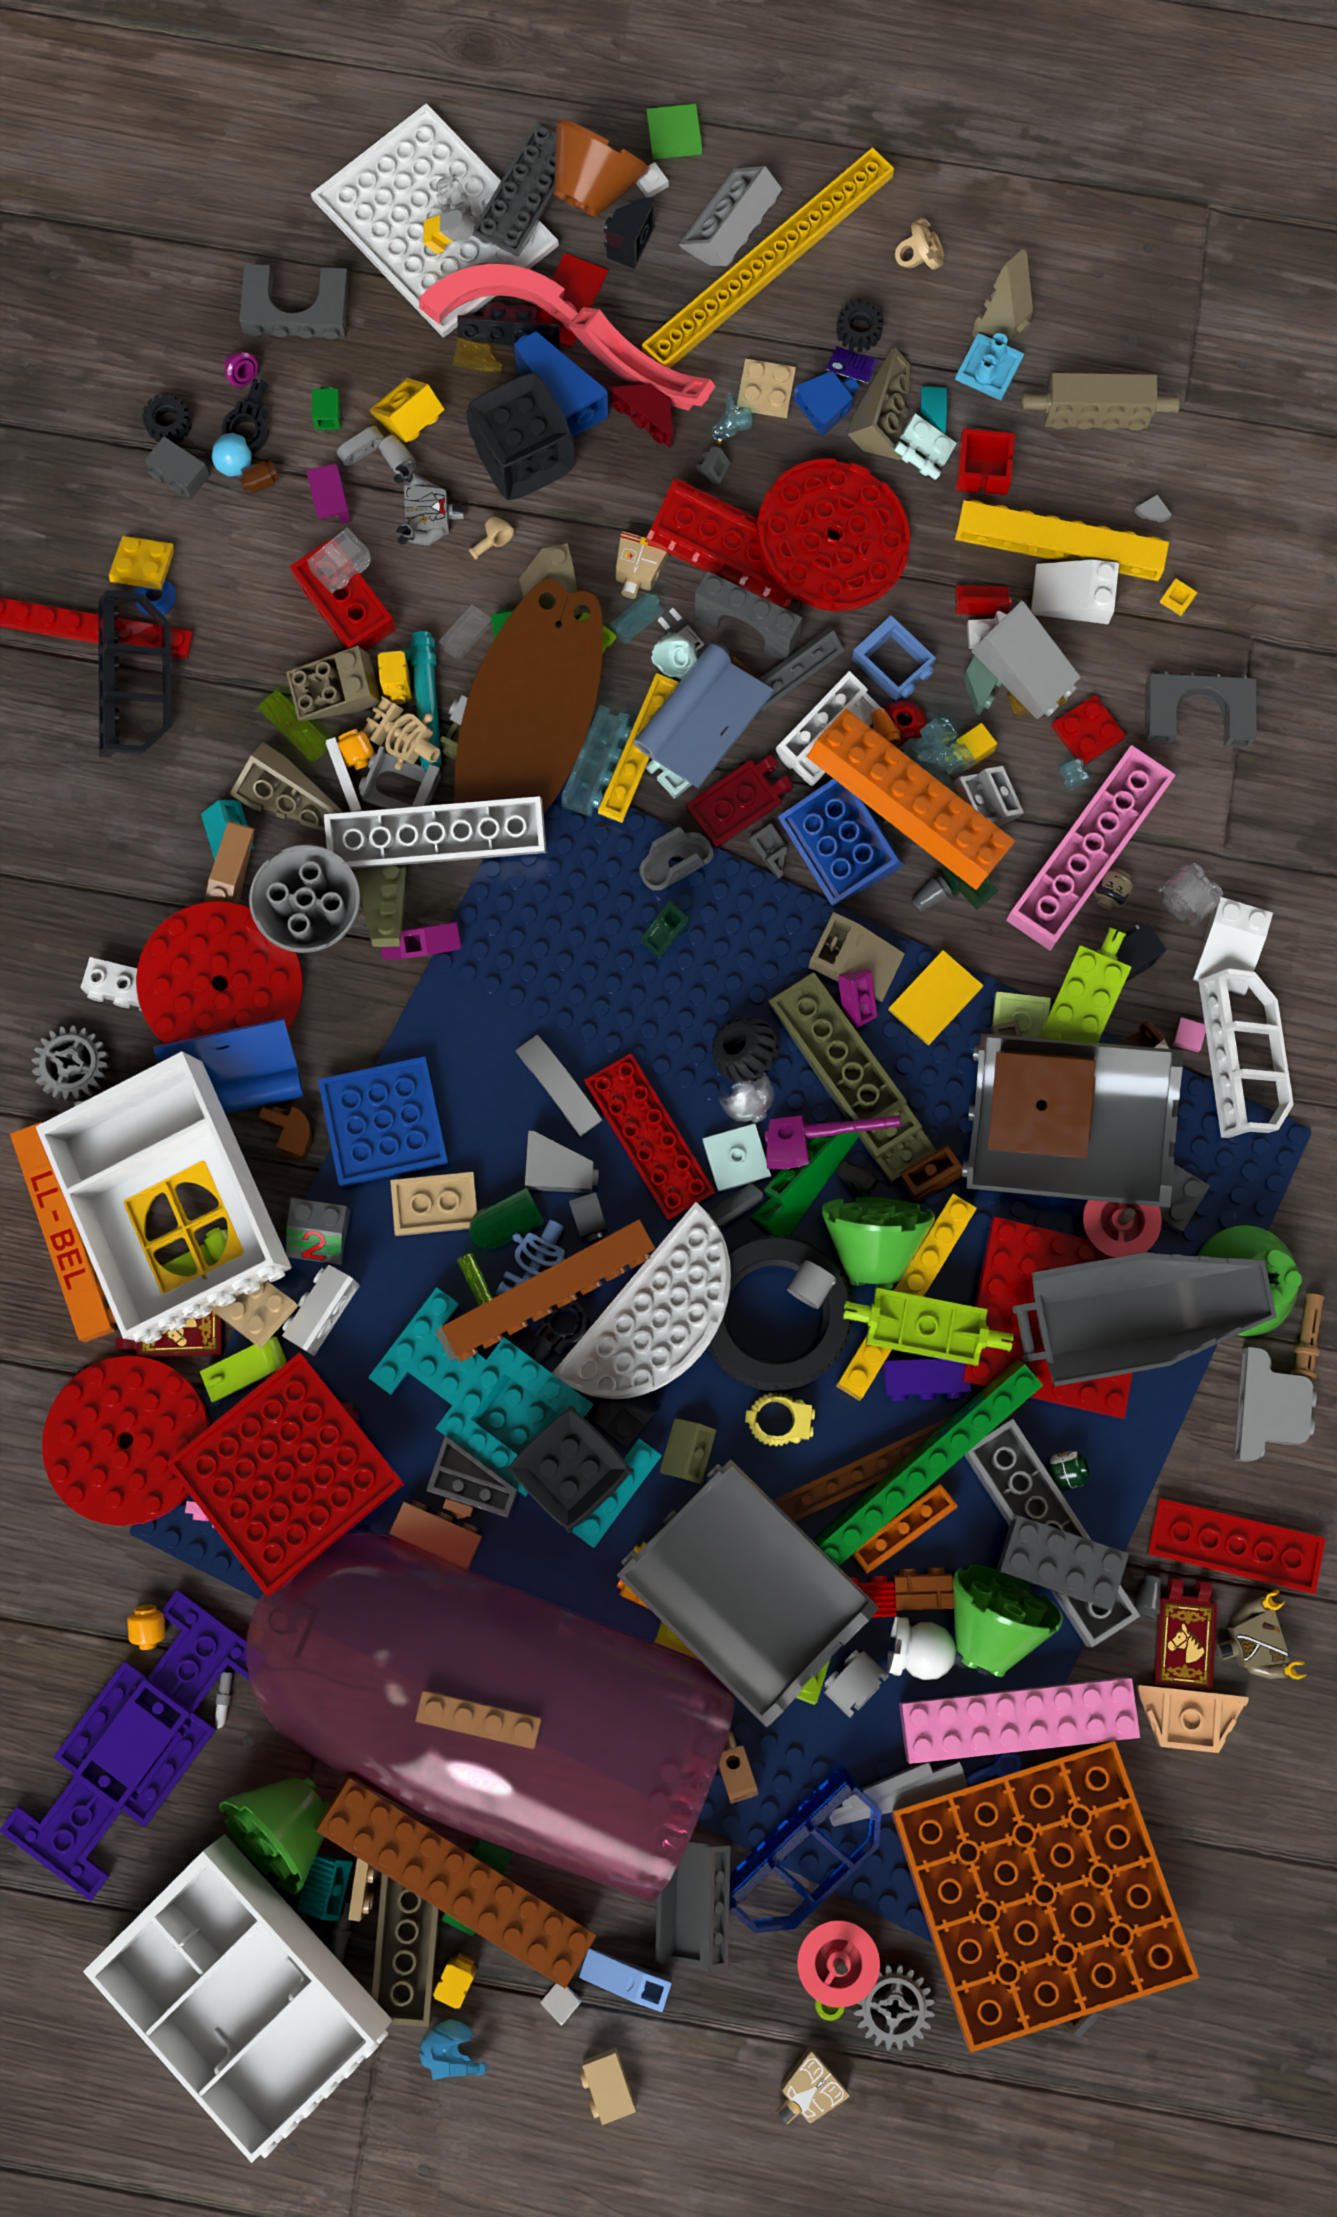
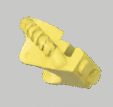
[745,1392,815,1446]

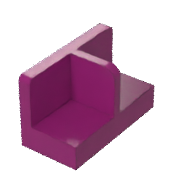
[307,463,351,524]

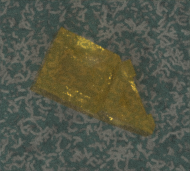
[452,337,502,373]

